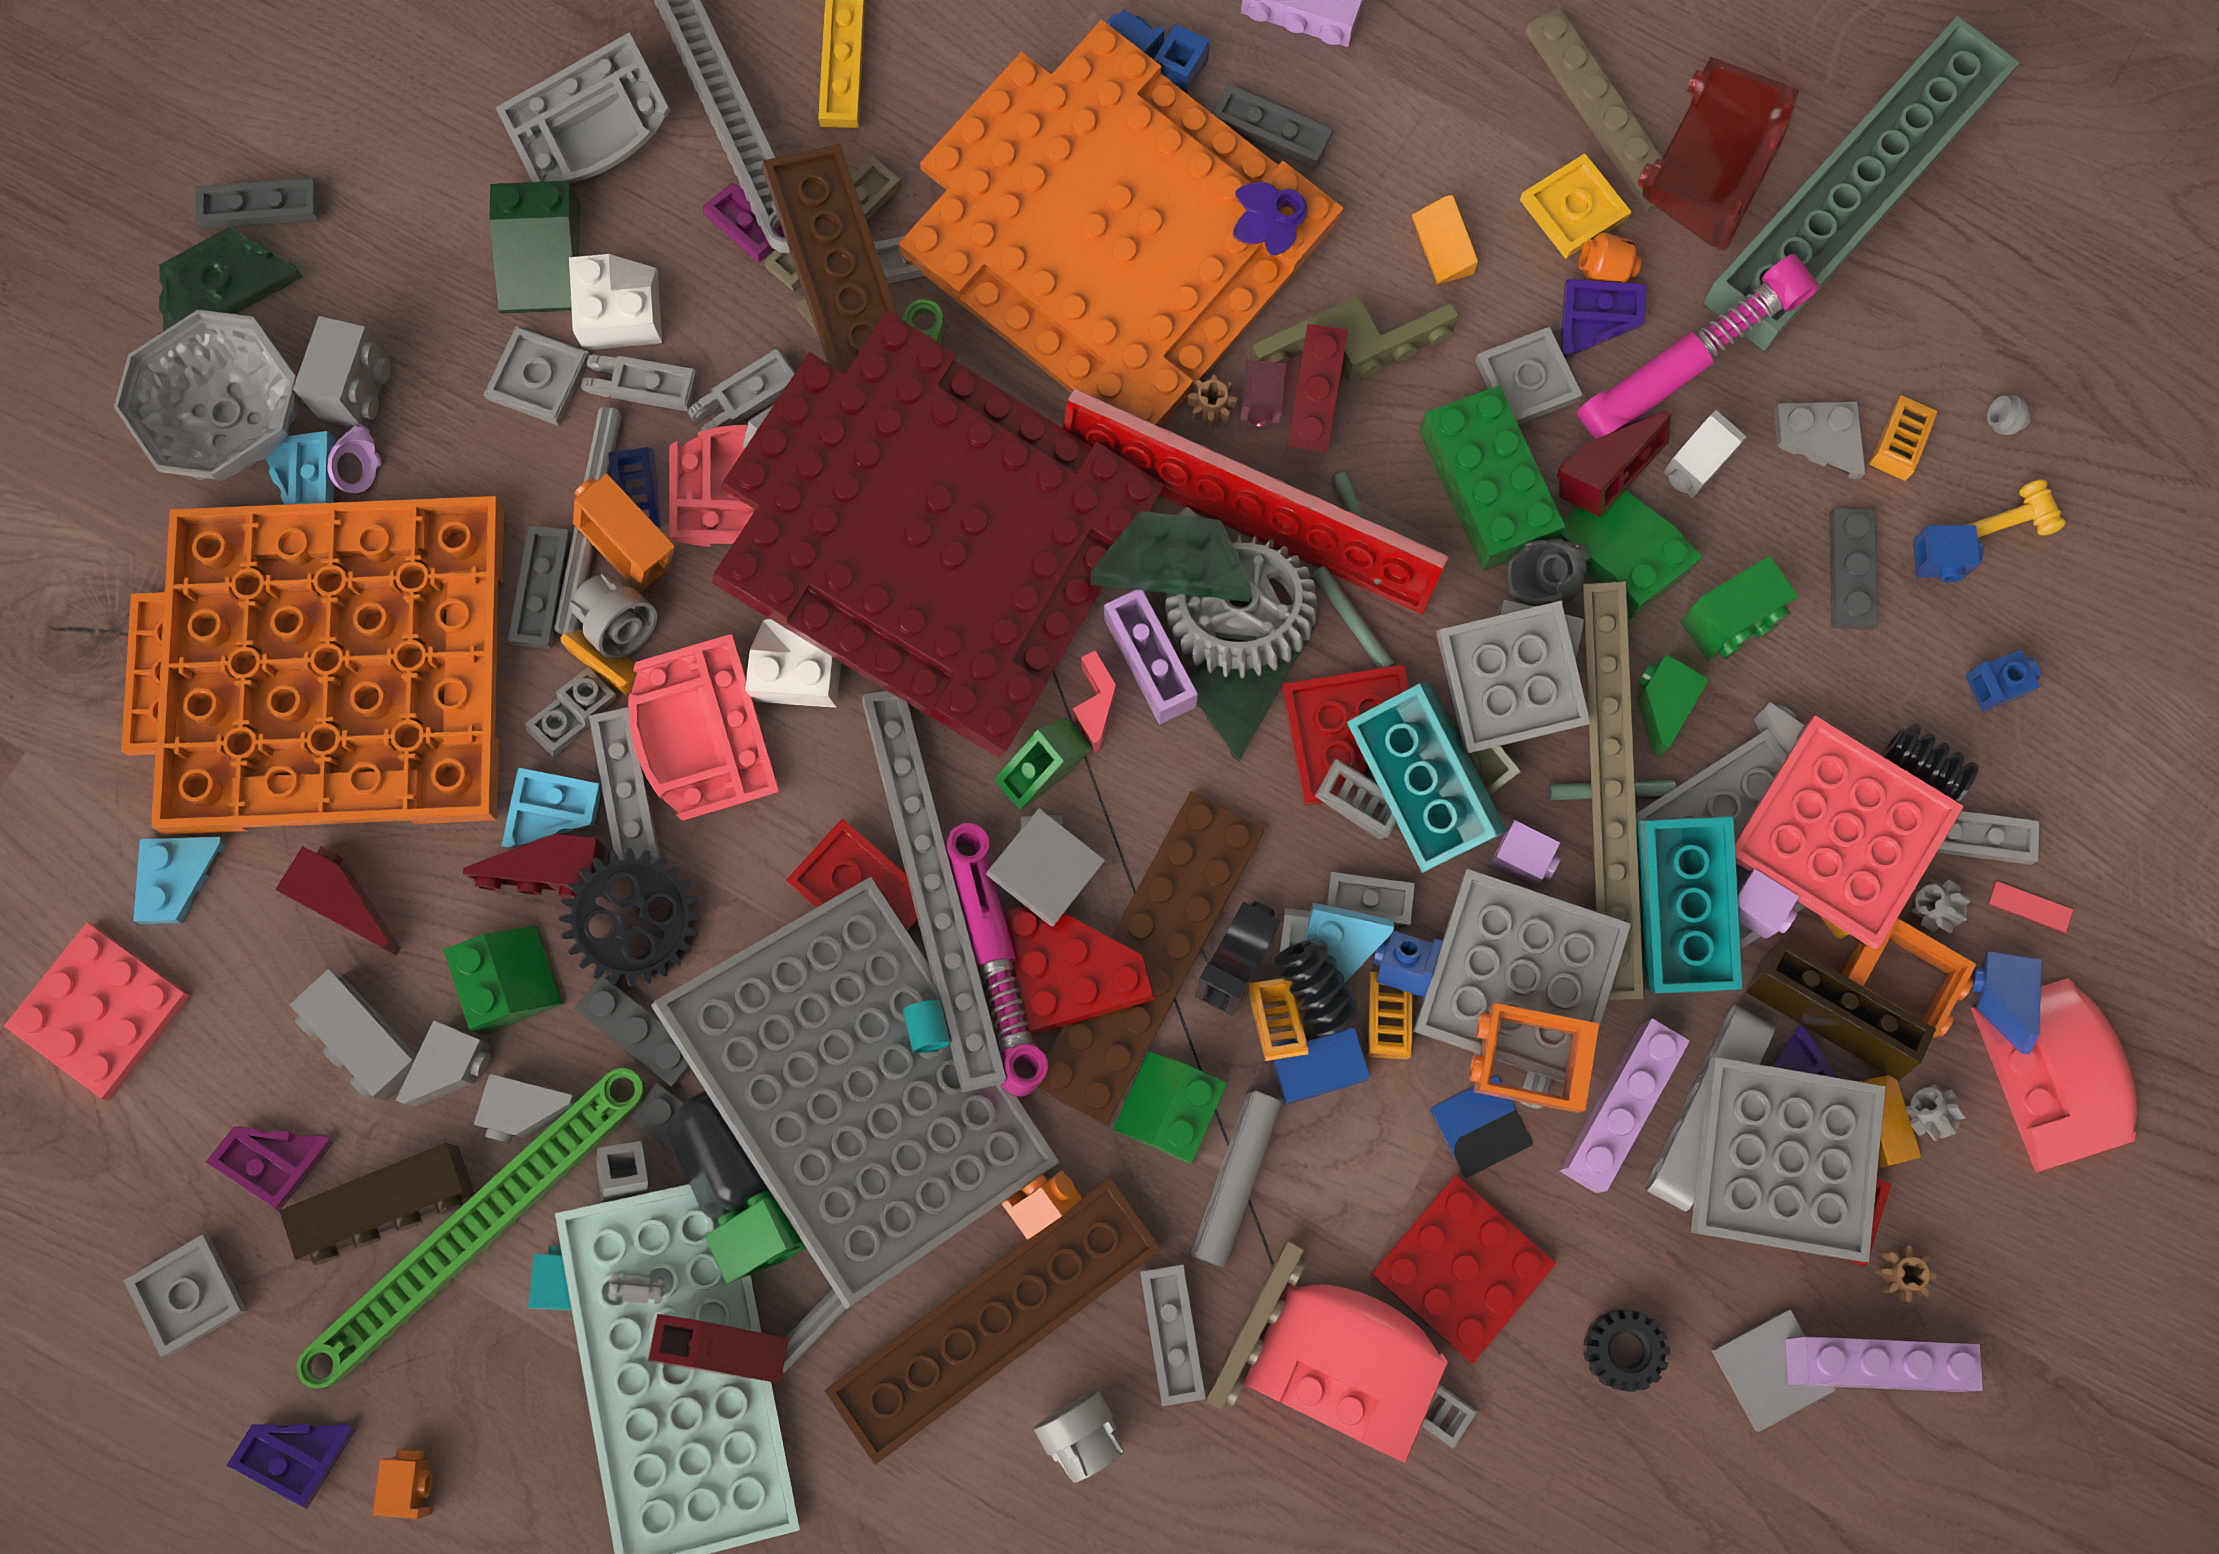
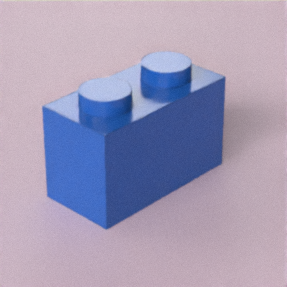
[1270,1028,1370,1106]

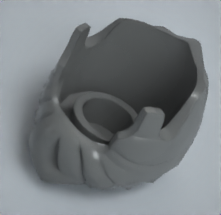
[1507,538,1590,607]

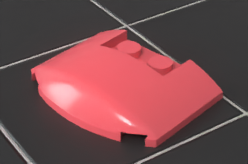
[669,425,755,547]
[628,634,780,821]
[1971,978,2137,1172]
[1244,1284,1448,1463]

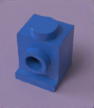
[1106,9,1164,60]
[1154,24,1210,93]
[1965,650,2041,712]
[1373,930,1443,997]

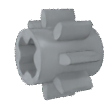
[1912,879,1971,933]
[1905,1084,1966,1141]

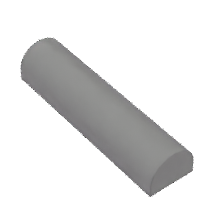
[1190,1091,1282,1268]

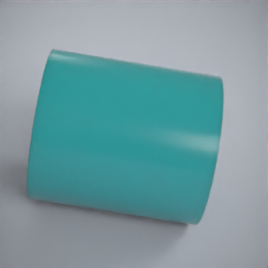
[903,1000,951,1054]

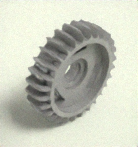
[1165,534,1317,678]

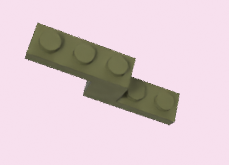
[1250,296,1459,381]

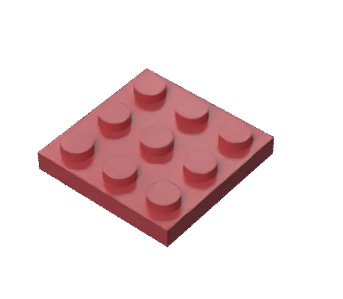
[4,922,191,1100]

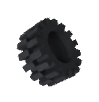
[1583,1310,1670,1392]

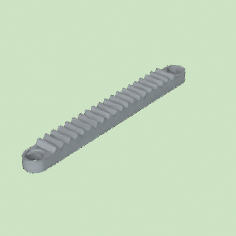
[654,0,790,253]

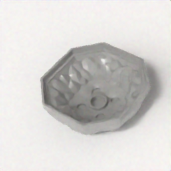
[114,310,299,481]

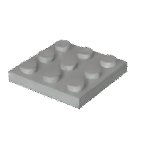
[1436,601,1591,754]

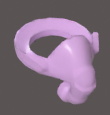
[327,424,382,494]

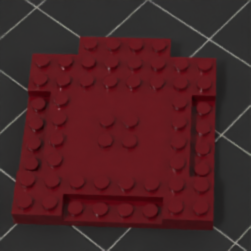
[712,310,1165,759]

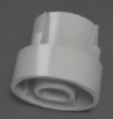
[569,572,657,659]
[1033,1389,1124,1483]

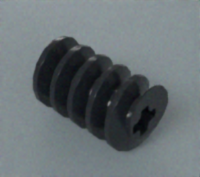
[1881,724,1979,802]
[1274,939,1359,1036]

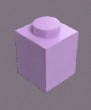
[1490,820,1561,887]
[1737,869,1799,939]

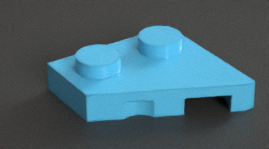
[265,431,335,505]
[501,768,602,848]
[133,837,227,924]
[1293,903,1394,983]

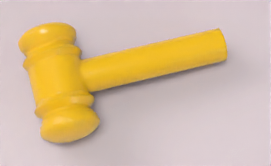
[1967,479,2066,538]

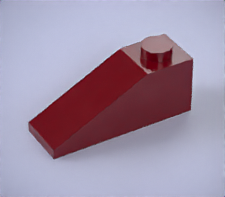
[1557,411,1671,517]
[275,846,401,955]

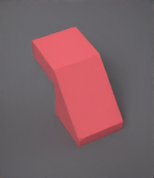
[1072,650,1116,754]

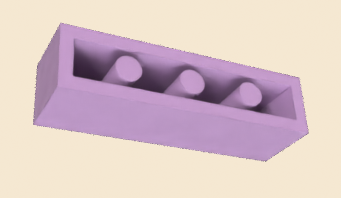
[1559,1018,1690,1193]
[1786,1337,1983,1392]

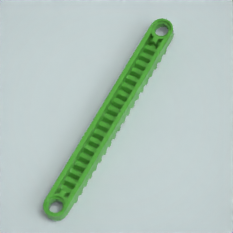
[296,1068,647,1389]

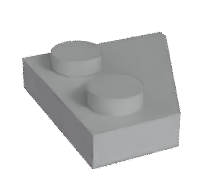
[1773,402,1865,480]

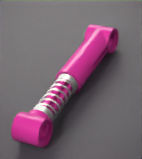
[1576,253,1820,440]
[945,823,1048,1096]

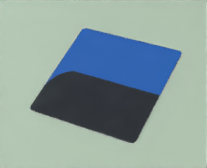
[1431,1076,1533,1178]

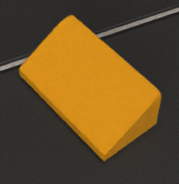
[1411,195,1478,285]
[560,629,638,697]
[1860,1075,1922,1168]

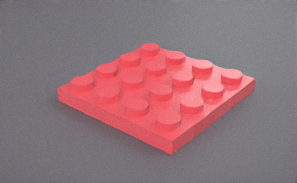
[1735,715,1964,950]

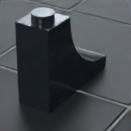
[1195,901,1281,1016]

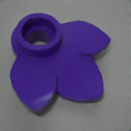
[1233,182,1307,256]

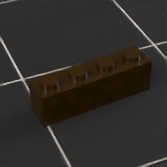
[1746,940,1936,1081]
[279,1143,475,1265]

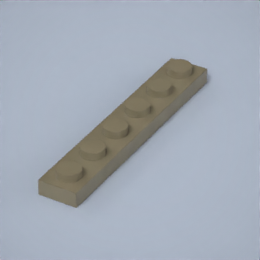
[1525,7,1683,213]

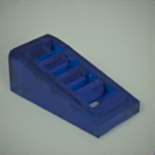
[608,447,661,528]

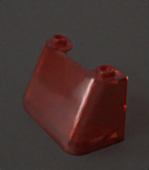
[1638,57,1800,251]

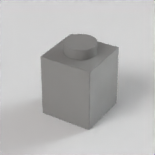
[597,1141,648,1203]

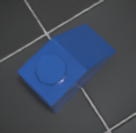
[1971,951,2041,1055]

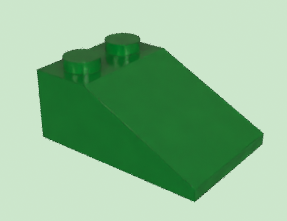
[1560,490,1702,620]

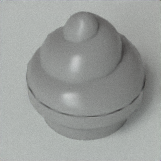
[1987,395,2031,435]

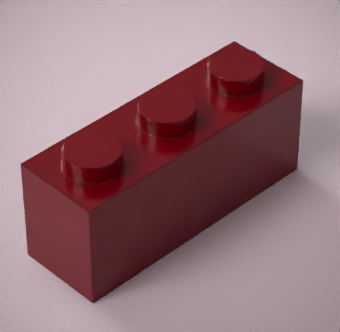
[1287,324,1348,452]

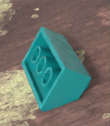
[1347,682,1507,873]
[1637,816,1742,993]

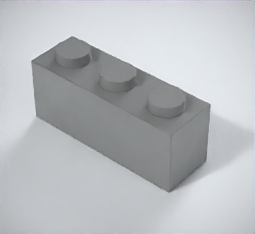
[289,969,417,1101]

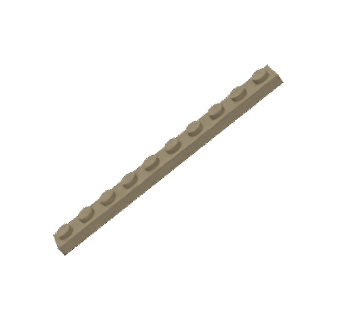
[1583,581,1645,1001]

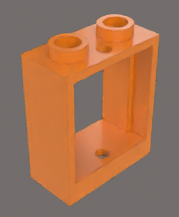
[573,473,675,594]
[1840,918,1977,1039]
[1469,1003,1599,1113]

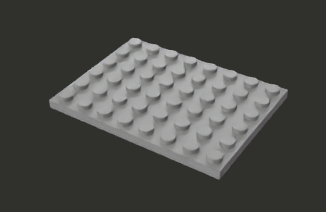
[651,877,1059,1309]

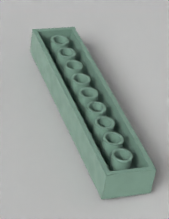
[1703,16,2020,352]

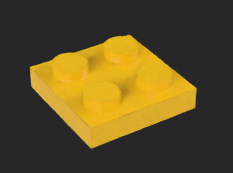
[1520,153,1632,259]

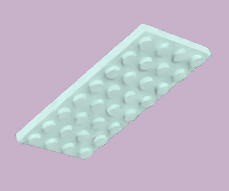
[555,1184,800,1554]

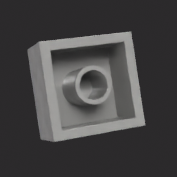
[293,316,391,428]

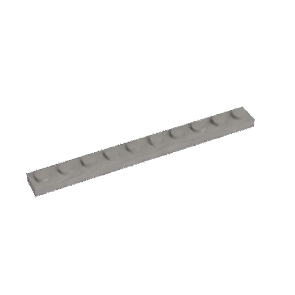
[862,690,1006,1093]

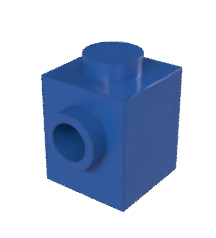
[1913,525,1983,583]

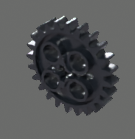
[558,848,700,987]

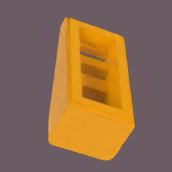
[1868,395,1938,481]
[1366,971,1412,1060]
[1249,978,1308,1061]

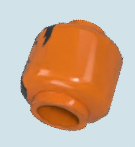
[1578,232,1641,283]

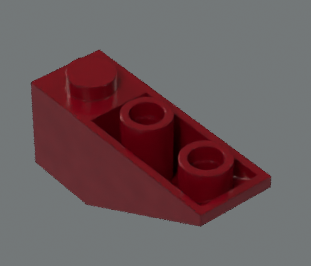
[462,834,606,898]
[647,1314,789,1383]

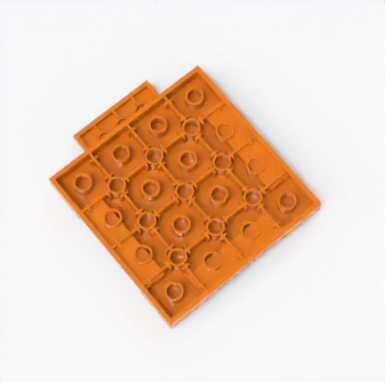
[898,19,1344,427]
[121,496,505,835]

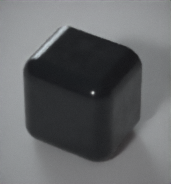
[667,1091,769,1220]

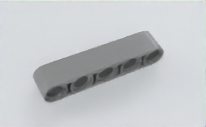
[1645,1005,1775,1212]

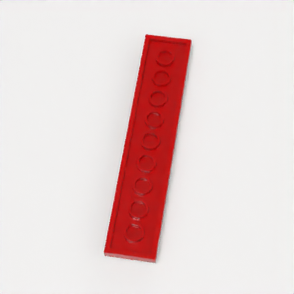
[1063,389,1449,615]

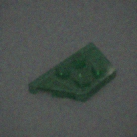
[159,227,303,334]
[1091,511,1251,602]
[1190,625,1316,762]

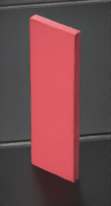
[1988,881,2073,933]

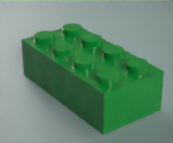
[1419,385,1566,571]

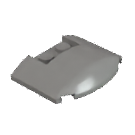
[495,32,671,183]

